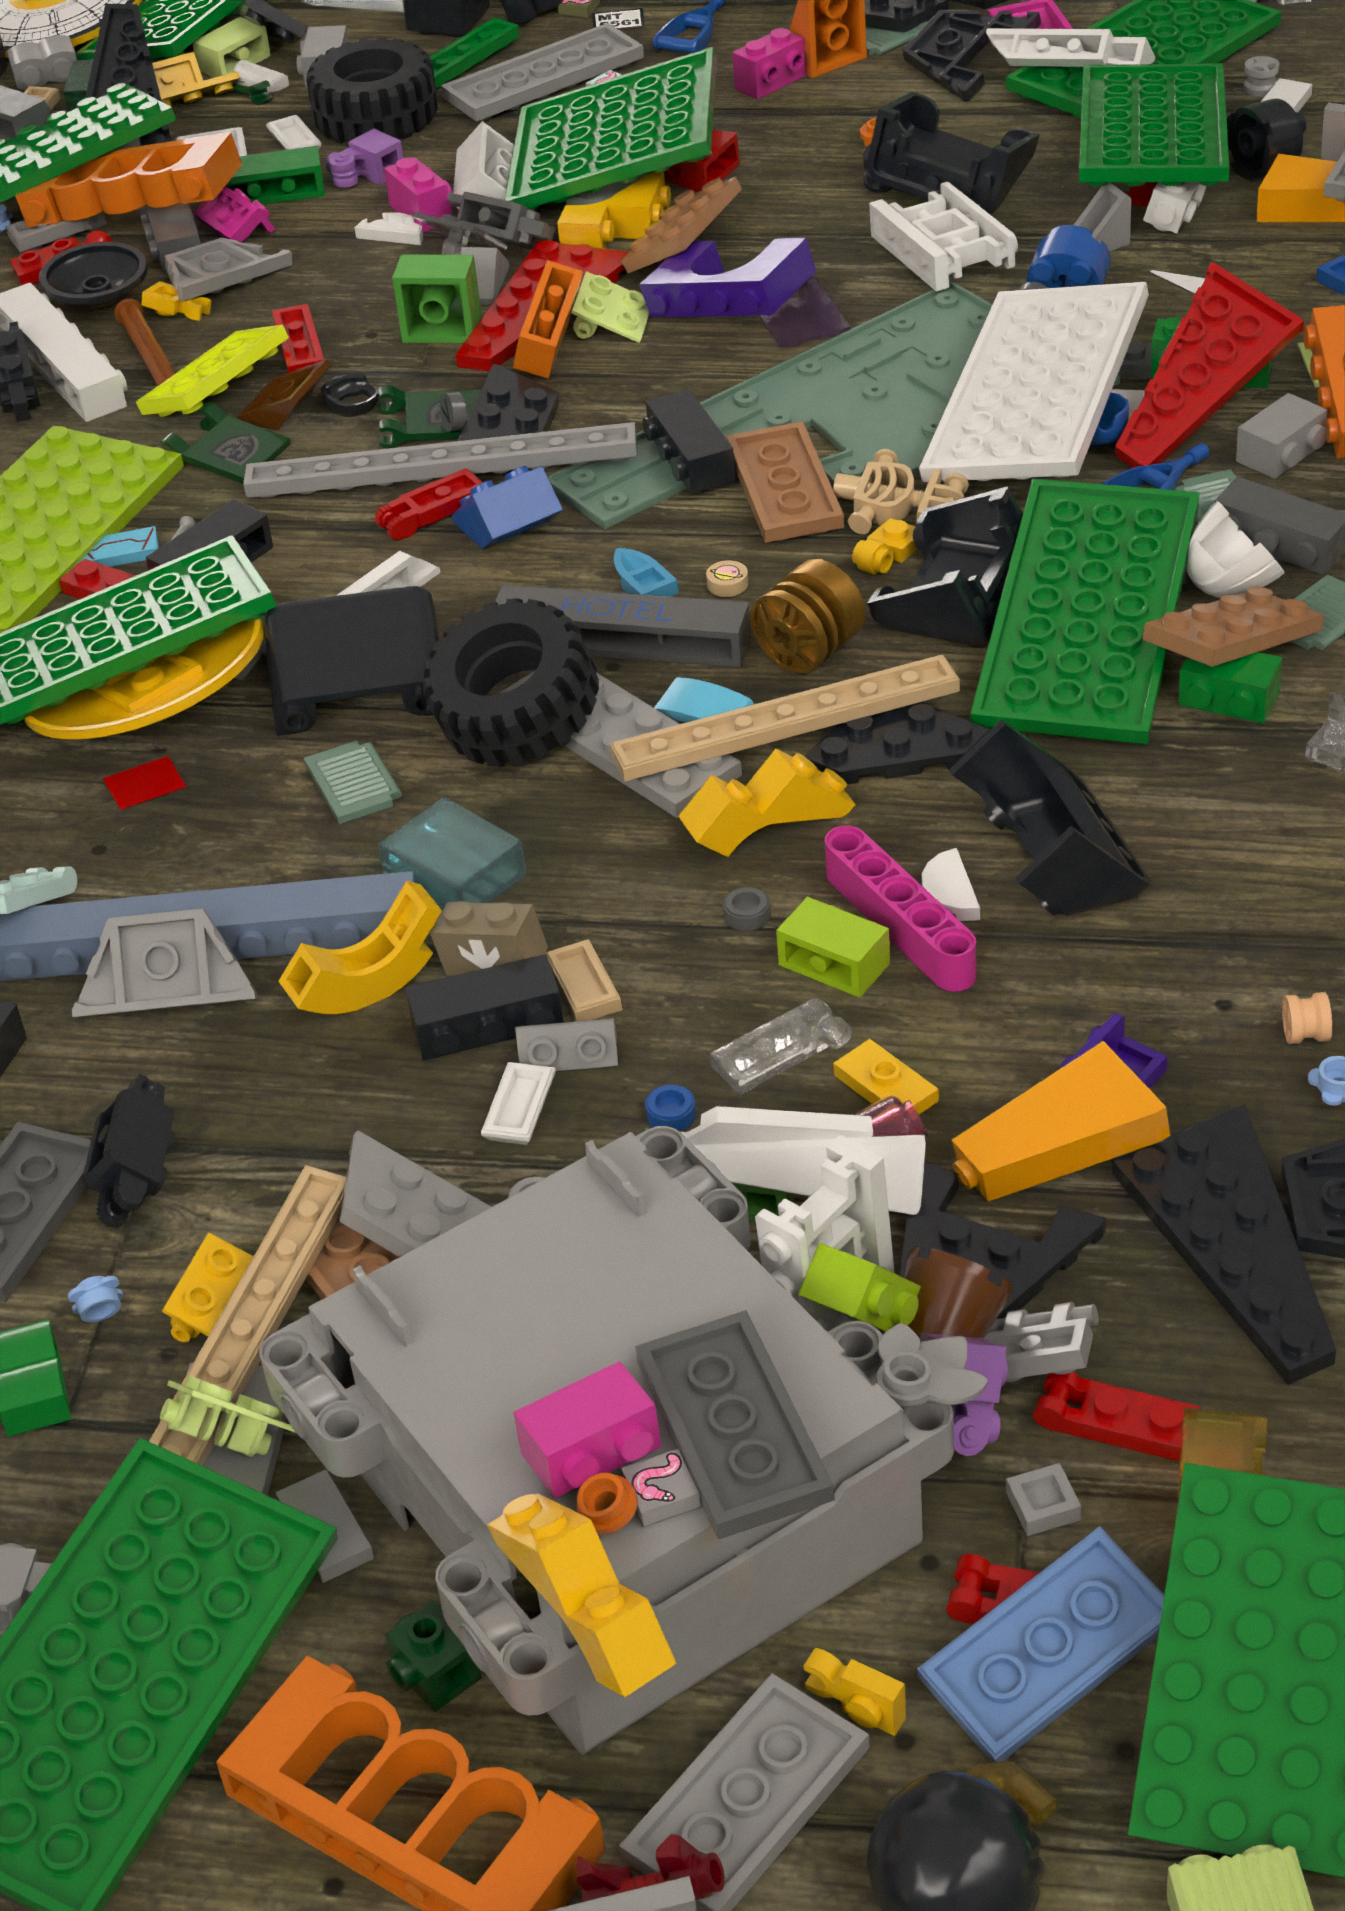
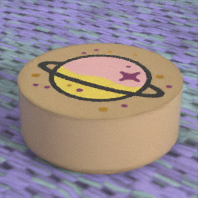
[706,560,748,597]

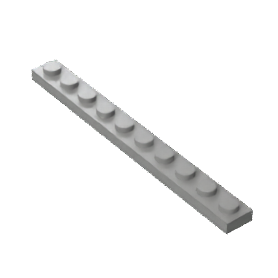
[243,422,637,499]

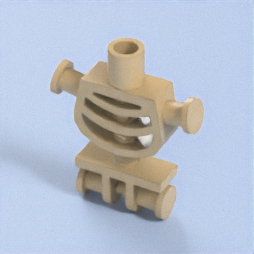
[833,449,969,534]

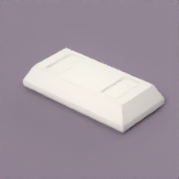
[266,115,321,150]
[481,1062,556,1145]

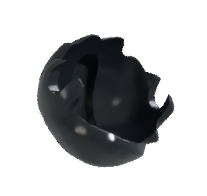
[867,1771,1045,1911]

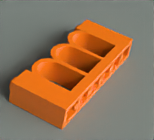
[15,132,242,228]
[216,1655,606,1911]

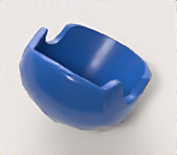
[1090,392,1129,447]

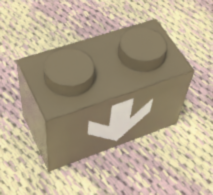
[430,901,548,976]

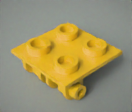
[162,1232,254,1342]

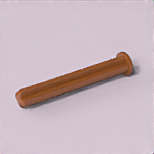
[114,299,176,386]

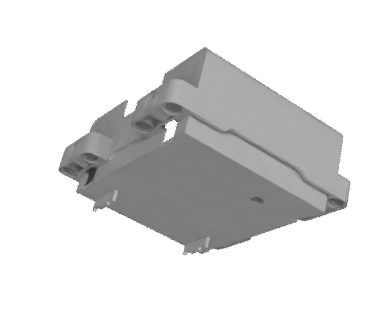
[259,1126,954,1755]

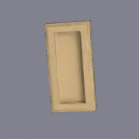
[545,939,622,1022]

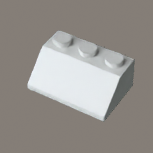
[453,121,514,209]

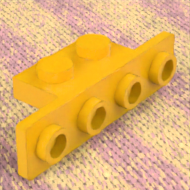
[152,52,240,107]

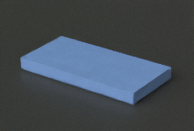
[917,1526,1164,1767]

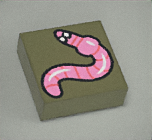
[558,0,600,18]

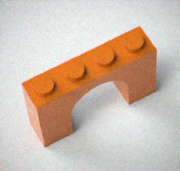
[1303,305,1345,458]

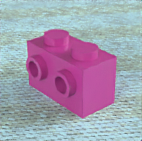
[732,28,806,99]
[384,157,452,233]
[513,1361,661,1499]

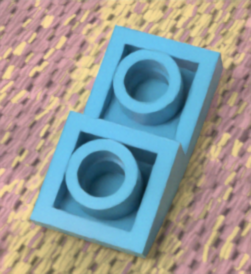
[654,677,754,722]

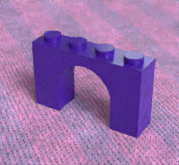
[639,238,816,318]

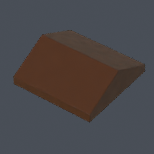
[237,359,331,430]

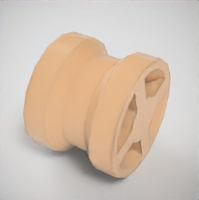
[1282,992,1332,1045]

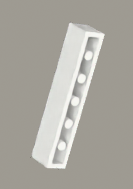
[0,283,127,422]

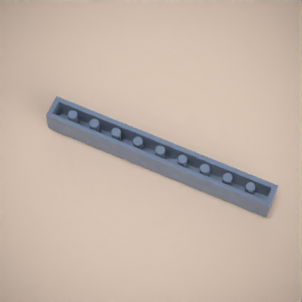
[0,871,415,981]

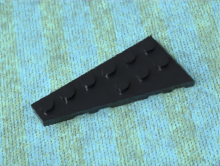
[85,3,172,146]
[1112,1104,1336,1385]

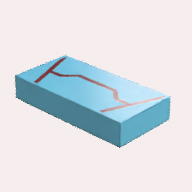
[79,526,159,567]

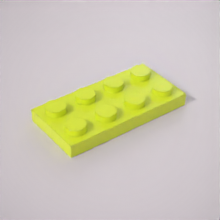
[136,324,289,417]

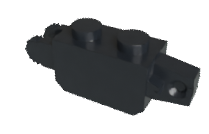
[0,321,40,422]
[83,1074,175,1228]

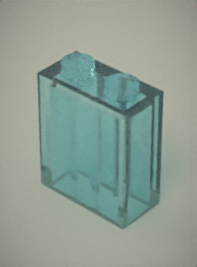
[378,797,526,911]

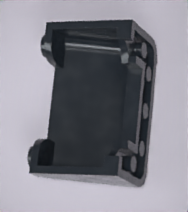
[867,91,1040,214]
[867,486,1023,646]
[264,586,440,736]

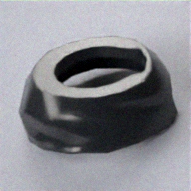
[321,373,380,417]

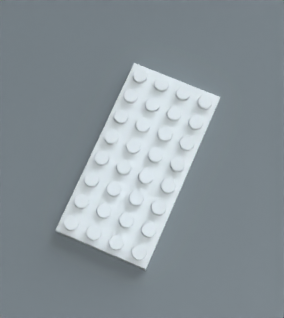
[919,282,1149,483]

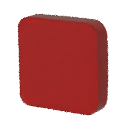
[1127,182,1158,207]

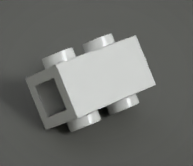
[1143,182,1207,233]

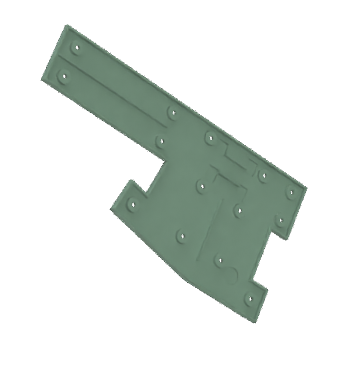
[548,281,1120,530]

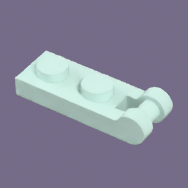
[0,866,77,914]

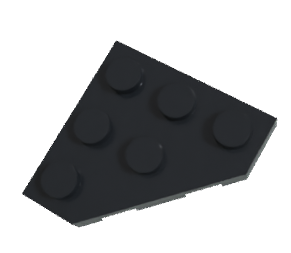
[805,702,990,785]

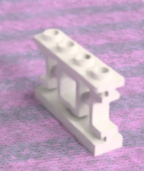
[869,182,1018,291]
[755,1135,894,1332]

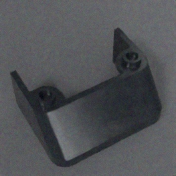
[949,719,1152,916]

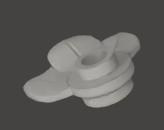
[876,1323,988,1406]

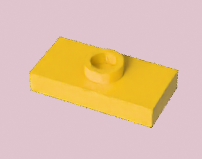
[833,1039,939,1126]

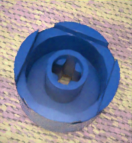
[1027,225,1111,288]

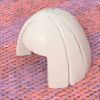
[1186,501,1285,598]

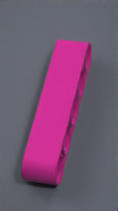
[825,826,977,992]

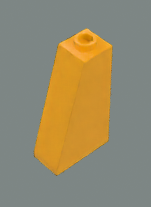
[1257,154,1345,222]
[952,1041,1170,1202]

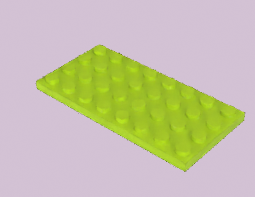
[0,426,184,633]

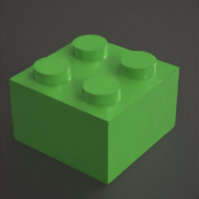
[392,254,482,343]

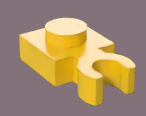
[141,281,211,321]
[803,1648,906,1736]

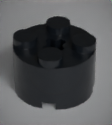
[1226,98,1306,180]

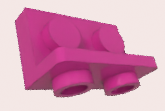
[193,186,275,243]

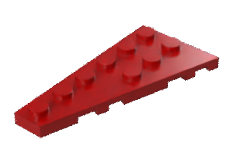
[455,240,629,371]
[1115,262,1304,468]

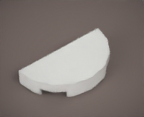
[234,60,289,93]
[354,213,423,245]
[922,848,980,921]

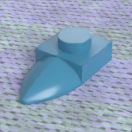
[614,548,679,597]

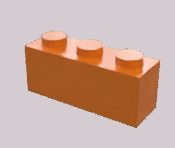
[513,260,583,379]

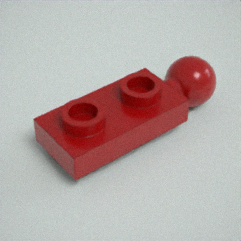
[10,230,113,286]

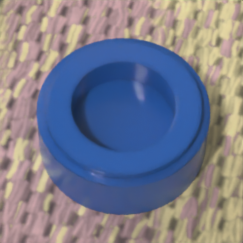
[645,1085,696,1131]

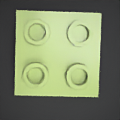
[571,271,649,343]
[160,1376,296,1458]

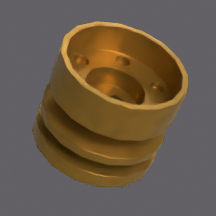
[750,559,866,673]

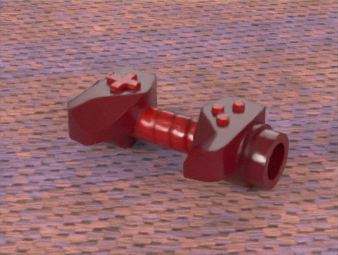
[576,1834,725,1902]

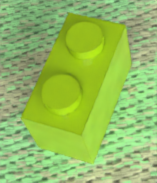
[776,896,890,998]
[798,1242,921,1332]

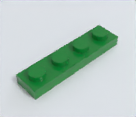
[429,17,520,90]

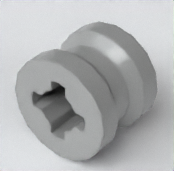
[1243,56,1280,98]

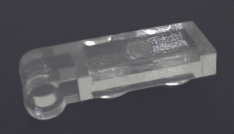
[710,998,852,1095]

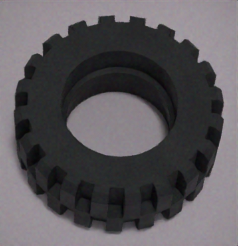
[306,37,438,144]
[423,598,599,767]

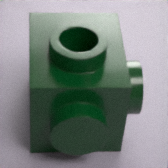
[385,1600,482,1712]

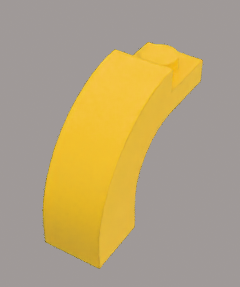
[278,881,442,1014]

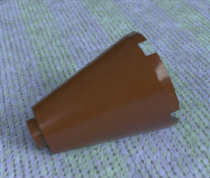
[904,1247,1013,1339]

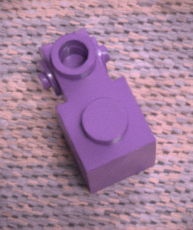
[325,129,403,188]
[920,1333,1008,1456]

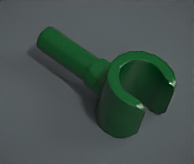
[234,80,274,105]

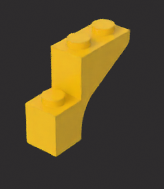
[557,172,671,249]
[678,748,856,857]
[487,1493,677,1698]

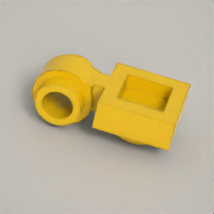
[852,518,918,575]

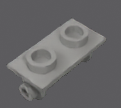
[515,1018,618,1071]

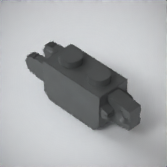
[442,192,555,249]

